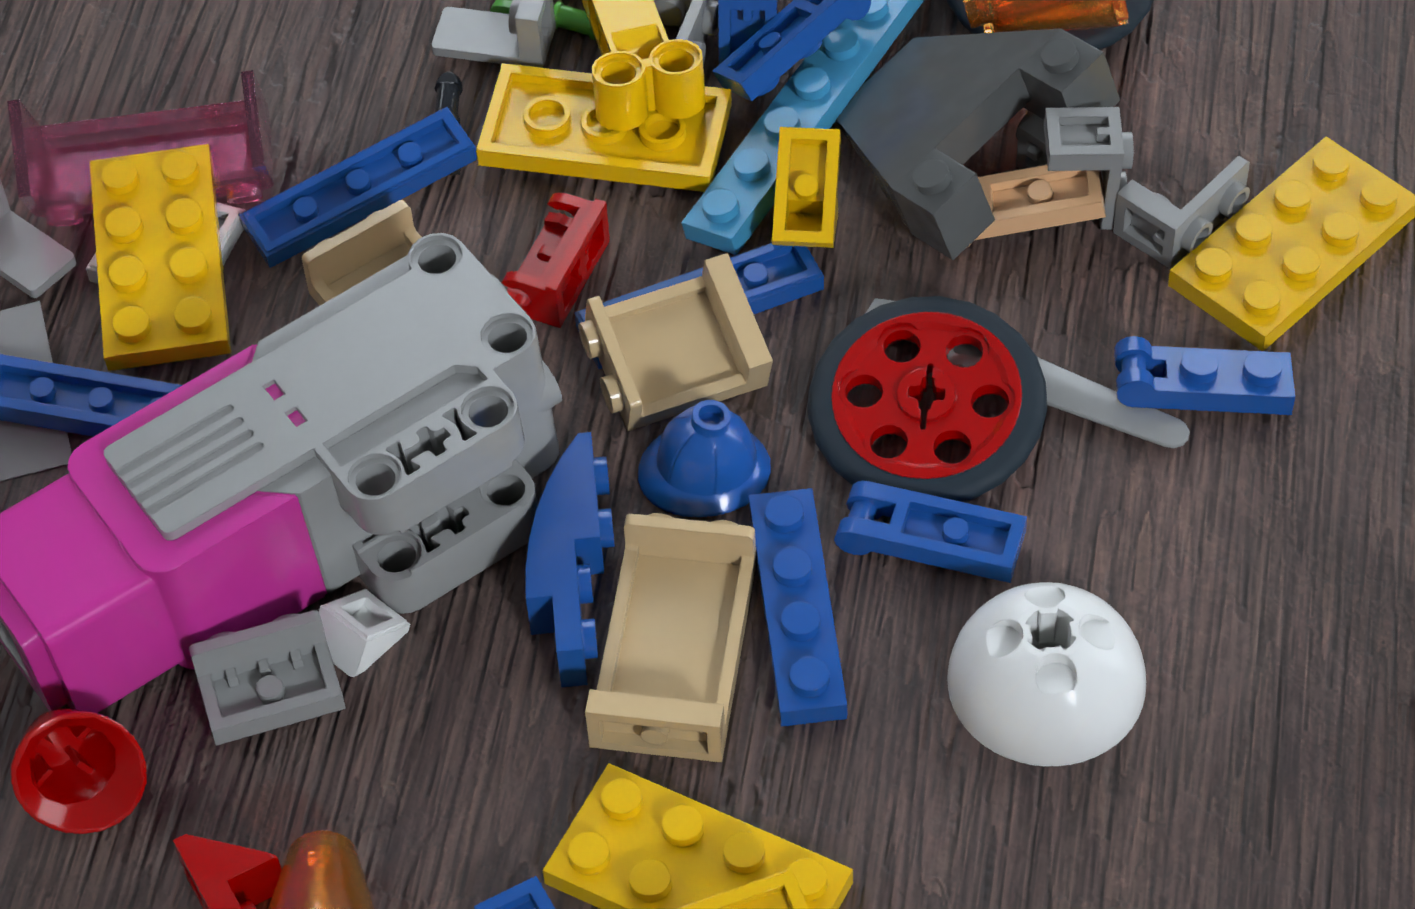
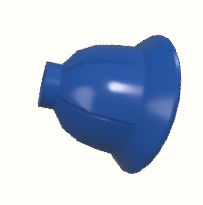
[638,400,771,517]

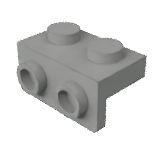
[189,610,346,746]

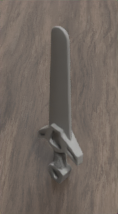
[866,298,1190,448]

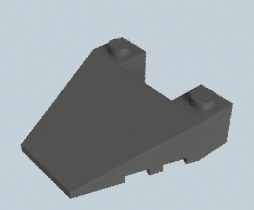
[836,28,1120,260]

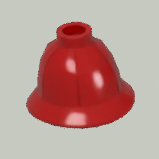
[11,709,147,834]

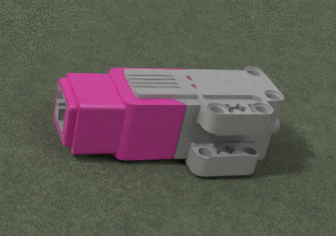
[0,233,562,713]

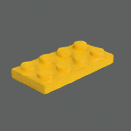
[476,63,732,192]
[1168,136,1415,351]
[90,144,231,371]
[542,763,853,909]

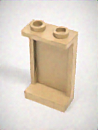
[585,513,757,762]

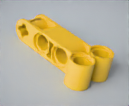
[582,0,706,131]

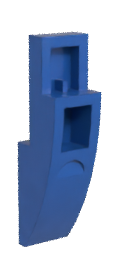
[525,432,615,688]

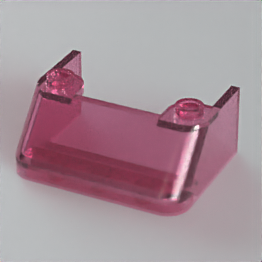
[7,70,274,227]

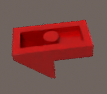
[173,834,286,909]

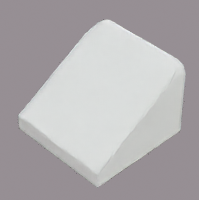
[319,589,411,677]

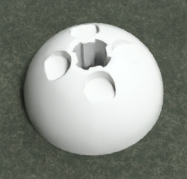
[947,582,1146,766]

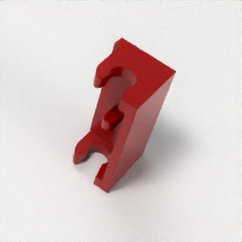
[501,193,610,328]

